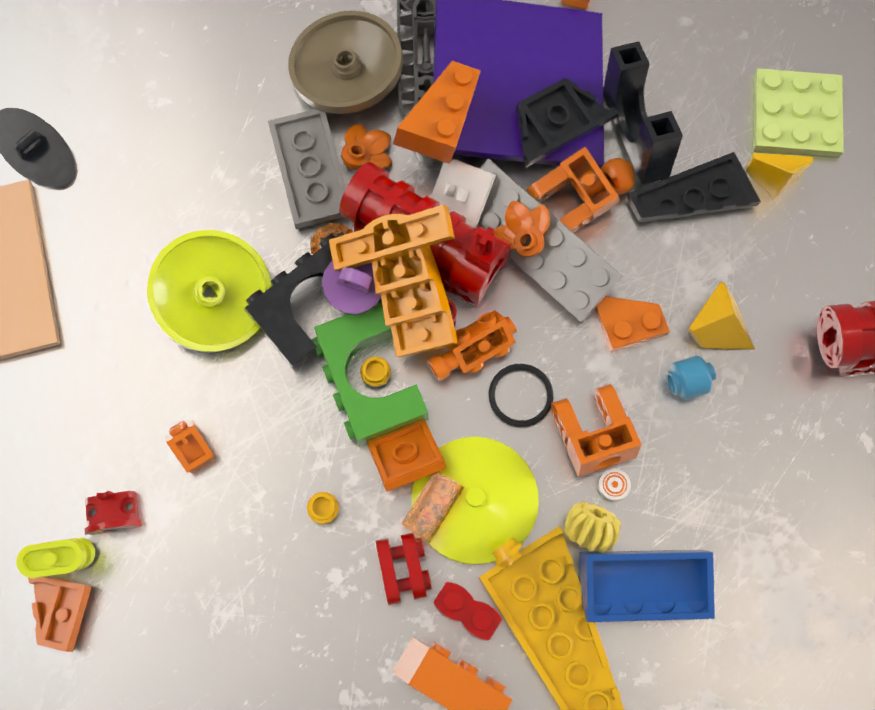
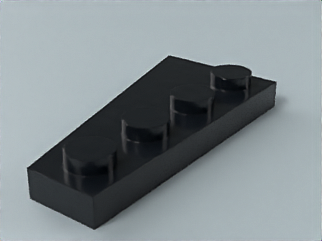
[627,152,761,223]

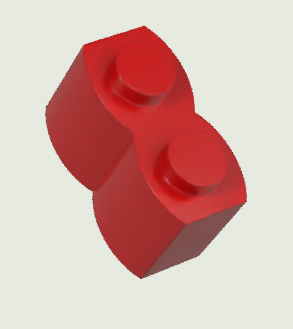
[433,582,502,641]

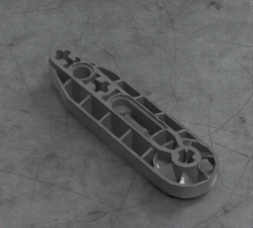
[397,0,439,165]

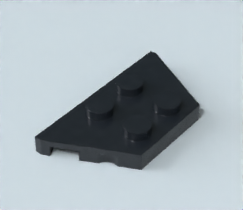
[516,78,619,167]

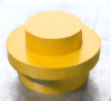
[360,356,391,387]
[307,492,339,524]
[492,537,523,567]

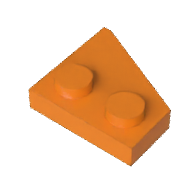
[595,296,670,352]
[28,576,92,652]

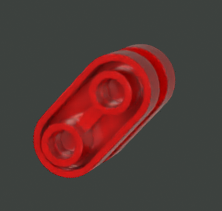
[375,533,432,606]

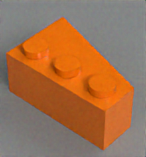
[393,61,481,164]
[392,637,513,710]

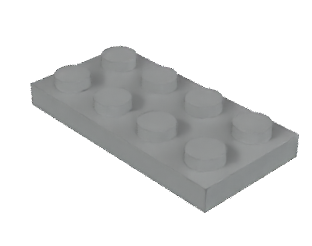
[268,109,346,229]

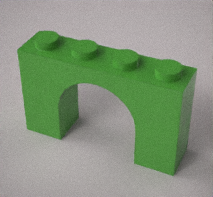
[312,301,429,446]

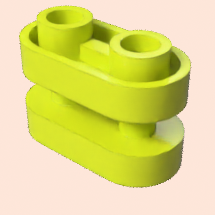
[16,537,95,578]

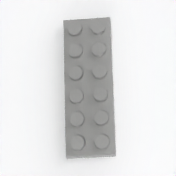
[476,159,623,322]

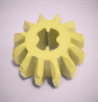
[564,502,621,553]

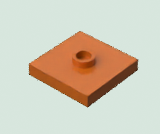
[367,419,446,492]

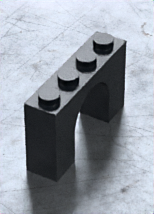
[603,41,683,185]
[245,232,344,368]

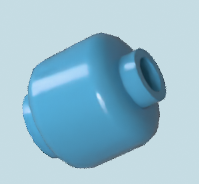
[666,356,716,400]

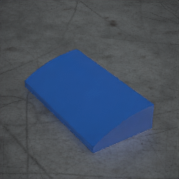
[579,550,715,622]

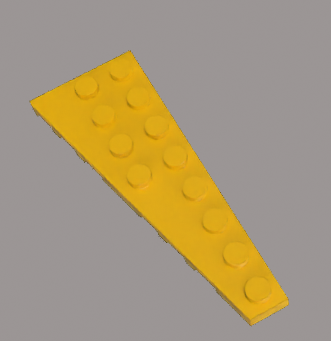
[479,526,624,710]

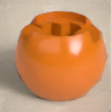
[601,158,636,195]

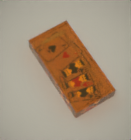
[401,471,464,543]

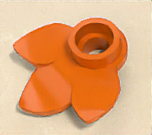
[341,124,393,170]
[494,201,550,257]

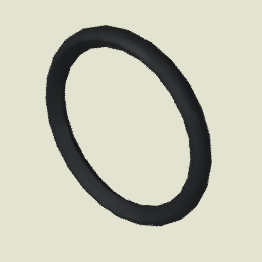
[489,364,554,427]

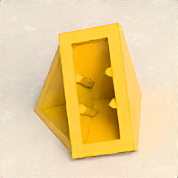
[745,153,813,199]
[688,282,755,349]

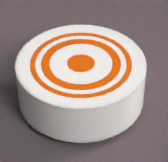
[598,469,631,502]

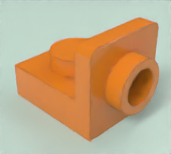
[166,420,214,473]

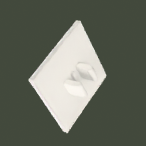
[431,159,496,229]

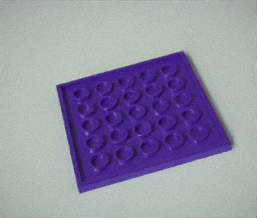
[433,0,604,169]

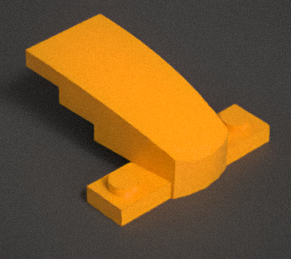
[329,205,458,358]

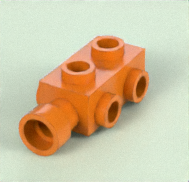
[427,310,517,382]

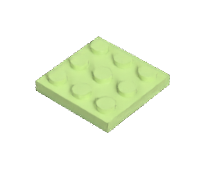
[753,68,844,158]

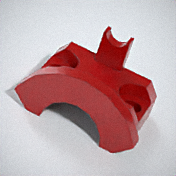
[84,491,142,535]

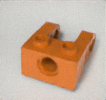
[526,147,620,232]
[551,384,642,477]

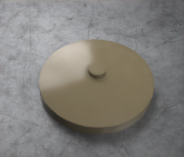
[288,11,403,114]

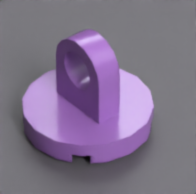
[322,260,381,315]

